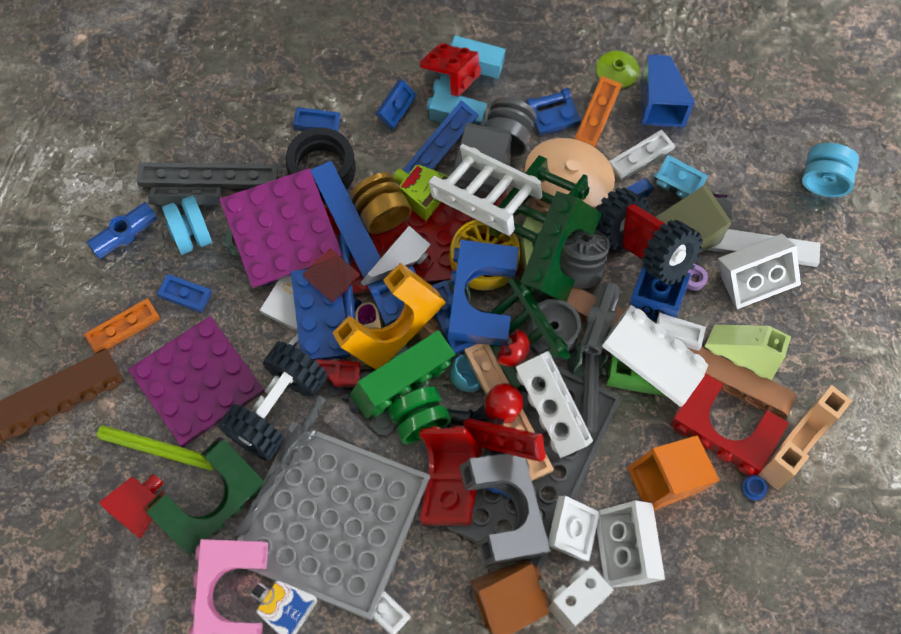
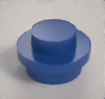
[742,475,767,501]

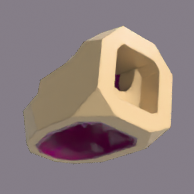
[355,302,383,329]

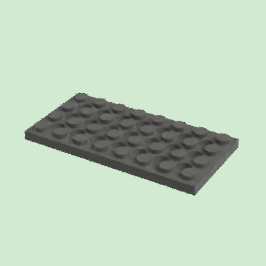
[447,355,622,571]

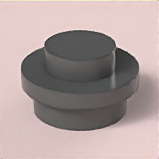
[371,411,396,435]

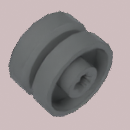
[526,299,581,360]

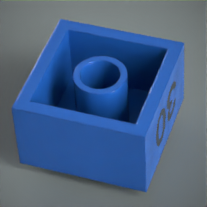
[630,266,691,321]

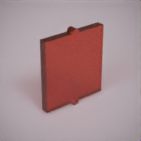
[302,248,360,303]

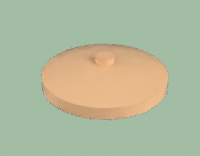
[523,138,615,209]

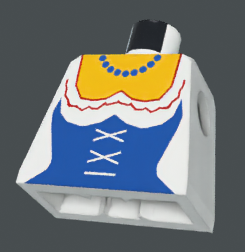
[251,580,317,634]

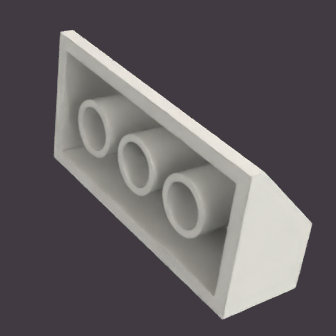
[602,305,709,407]

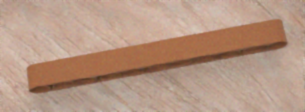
[550,287,797,419]

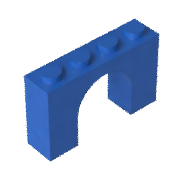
[444,240,519,346]

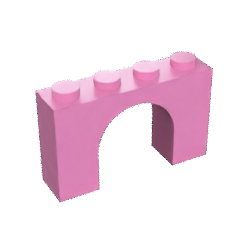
[189,540,268,634]

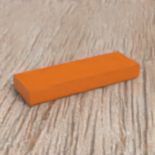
[574,76,622,147]
[84,298,161,354]

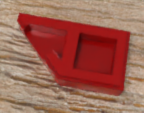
[315,359,361,387]

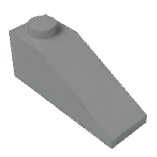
[361,226,431,286]

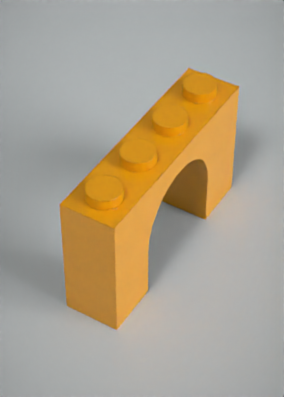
[332,263,446,370]

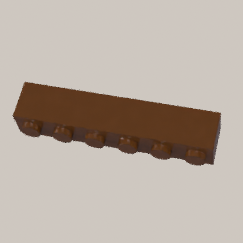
[0,349,125,445]

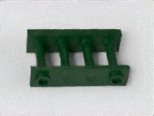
[488,155,590,249]
[476,277,571,393]

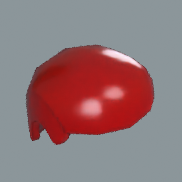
[496,330,530,368]
[484,383,524,424]

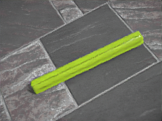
[97,425,214,471]

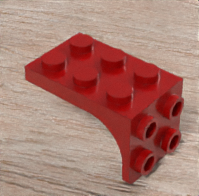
[419,426,483,526]

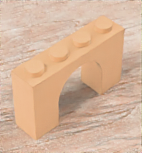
[758,385,852,490]

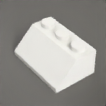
[718,234,801,309]
[596,500,665,587]

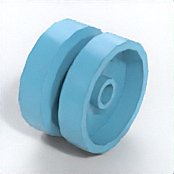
[802,143,859,197]
[162,195,212,255]

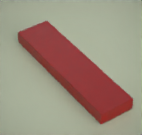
[463,418,546,462]

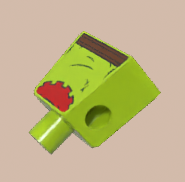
[394,165,449,221]

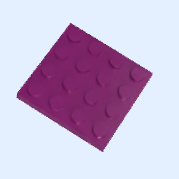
[220,168,342,289]
[128,316,265,448]

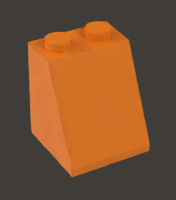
[627,435,720,511]

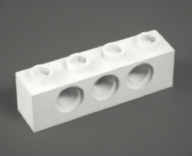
[516,351,593,458]

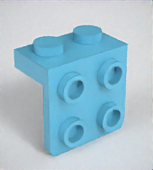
[653,155,708,199]

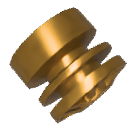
[350,172,411,234]

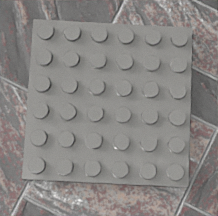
[237,422,431,621]

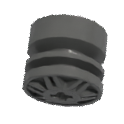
[485,97,537,157]
[560,230,610,288]

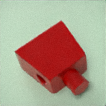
[99,473,164,539]

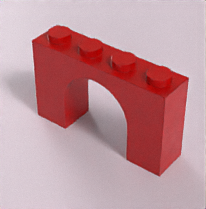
[670,373,789,476]

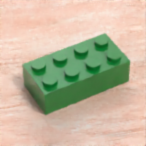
[350,330,455,419]

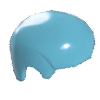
[449,354,481,392]

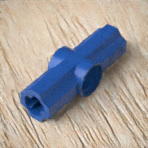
[86,202,158,259]

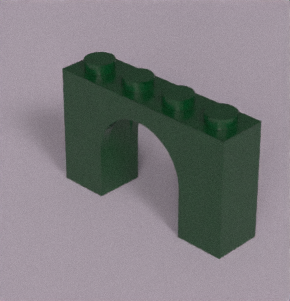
[520,191,602,302]
[143,437,265,556]

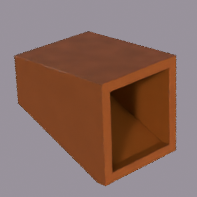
[469,560,550,634]

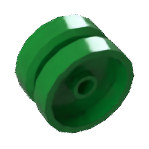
[387,386,451,444]

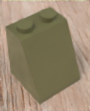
[656,185,732,254]

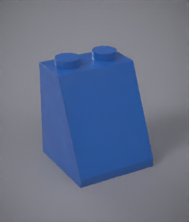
[640,54,694,127]

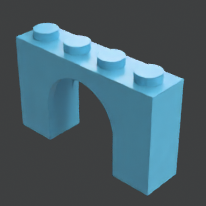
[426,35,505,126]

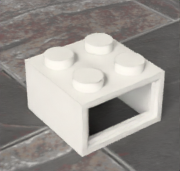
[548,566,614,633]

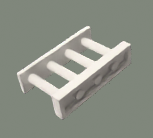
[429,144,542,236]

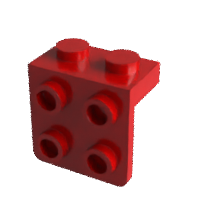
[419,43,481,97]

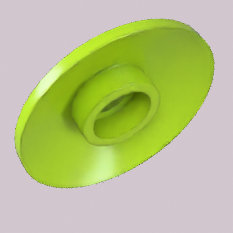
[596,51,640,89]

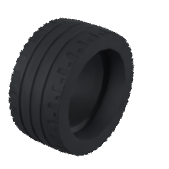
[286,127,356,201]

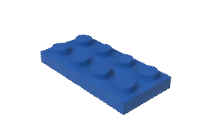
[291,265,350,360]

